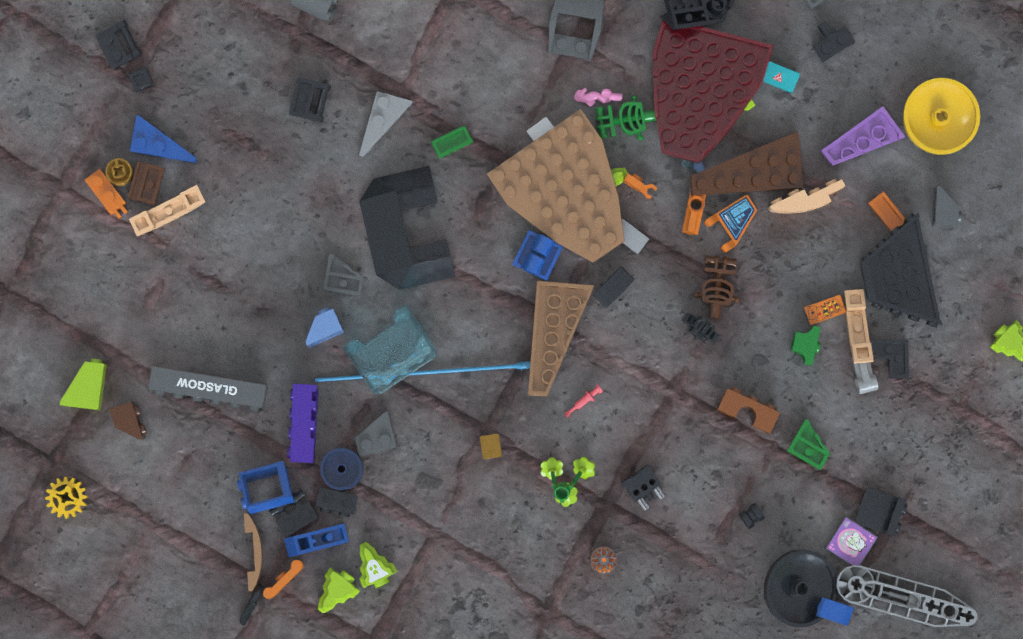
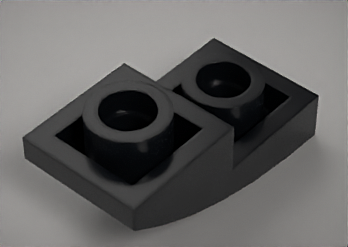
[593,266,634,308]

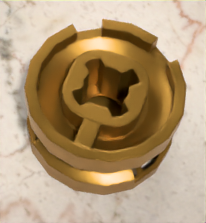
[105,158,134,186]

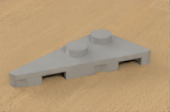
[359,91,412,157]

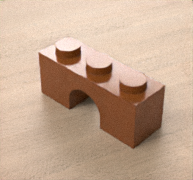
[716,387,780,434]

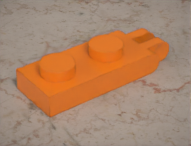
[85,169,128,219]

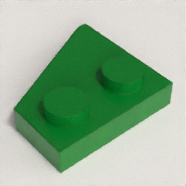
[787,419,830,470]

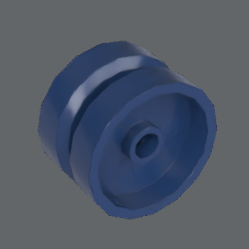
[320,448,364,490]

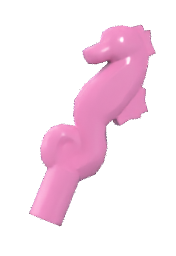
[574,88,623,106]

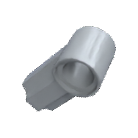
[851,358,878,395]

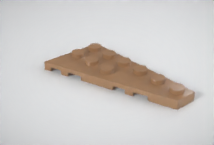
[528,281,594,397]

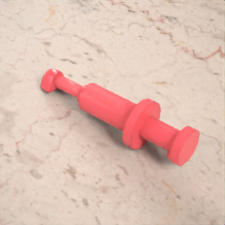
[565,384,603,418]

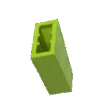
[60,359,107,410]

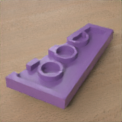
[821,106,905,166]

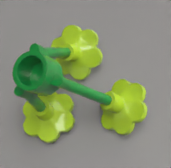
[541,457,595,507]

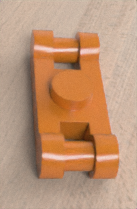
[263,559,304,599]

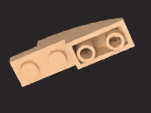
[768,179,845,214]

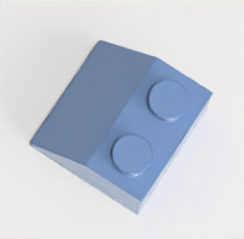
[306,307,344,348]

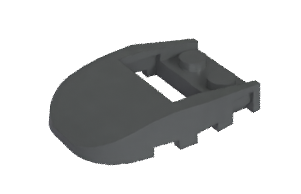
[547,0,605,61]

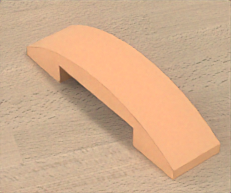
[129,185,206,236]
[844,289,874,364]

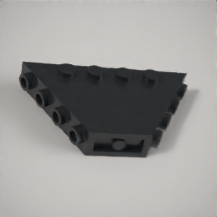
[860,212,943,328]

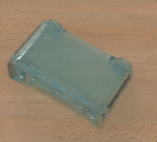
[342,305,437,394]

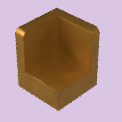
[480,434,502,459]

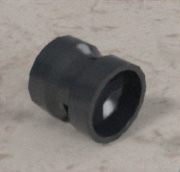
[738,503,765,530]

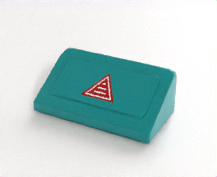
[763,61,800,93]

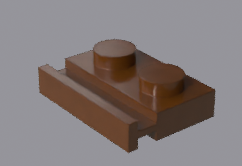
[128,161,165,206]

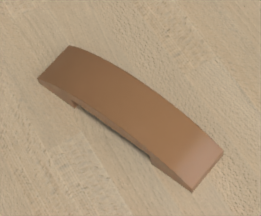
[244,513,263,591]

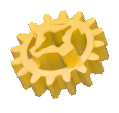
[45,477,88,519]

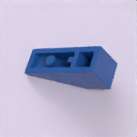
[284,523,349,557]

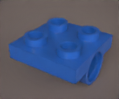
[512,230,563,281]

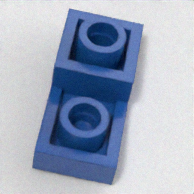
[816,597,854,626]

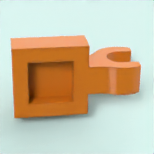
[623,173,657,199]

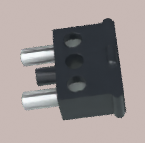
[621,465,665,511]

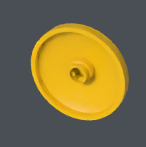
[903,78,980,155]

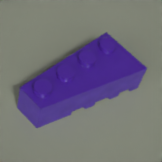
[287,384,319,463]

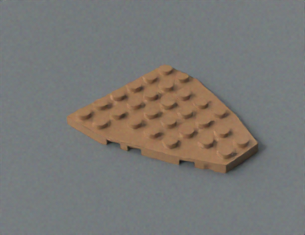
[487,109,625,263]

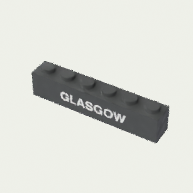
[148,366,268,411]

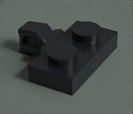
[813,22,855,63]

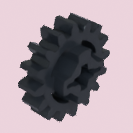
[681,312,720,344]

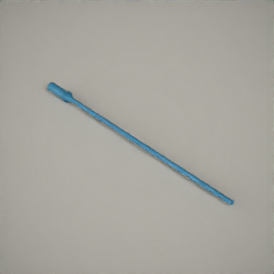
[315,361,531,382]

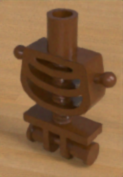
[693,255,740,319]

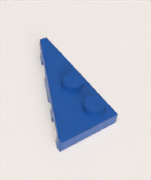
[130,115,197,163]

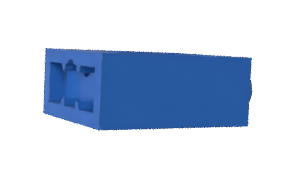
[237,461,295,514]

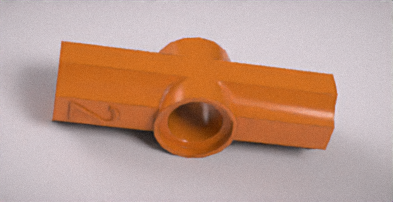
[682,189,706,235]

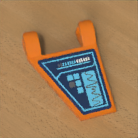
[704,194,757,253]

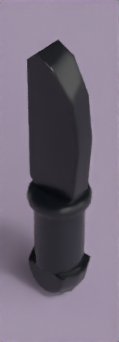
[240,585,264,626]

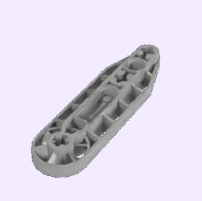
[836,565,977,627]

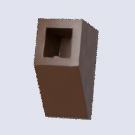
[109,402,147,440]

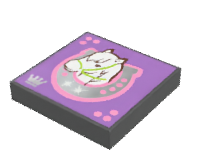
[824,516,878,565]

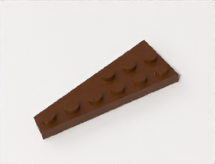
[689,131,804,196]

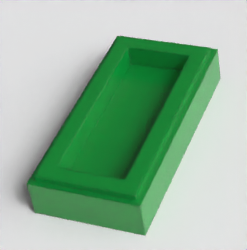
[431,125,473,159]

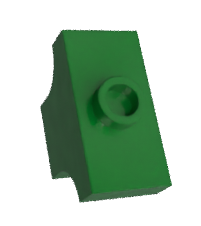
[790,326,821,366]

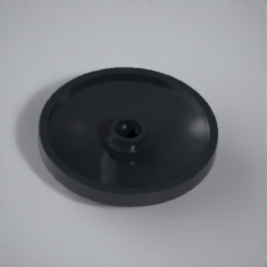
[764,549,838,627]

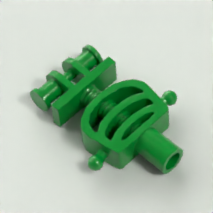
[594,95,656,141]

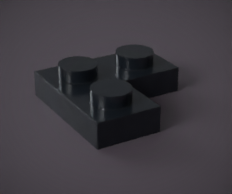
[870,340,909,378]

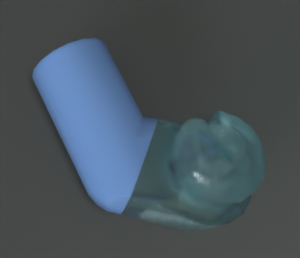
[682,159,706,173]

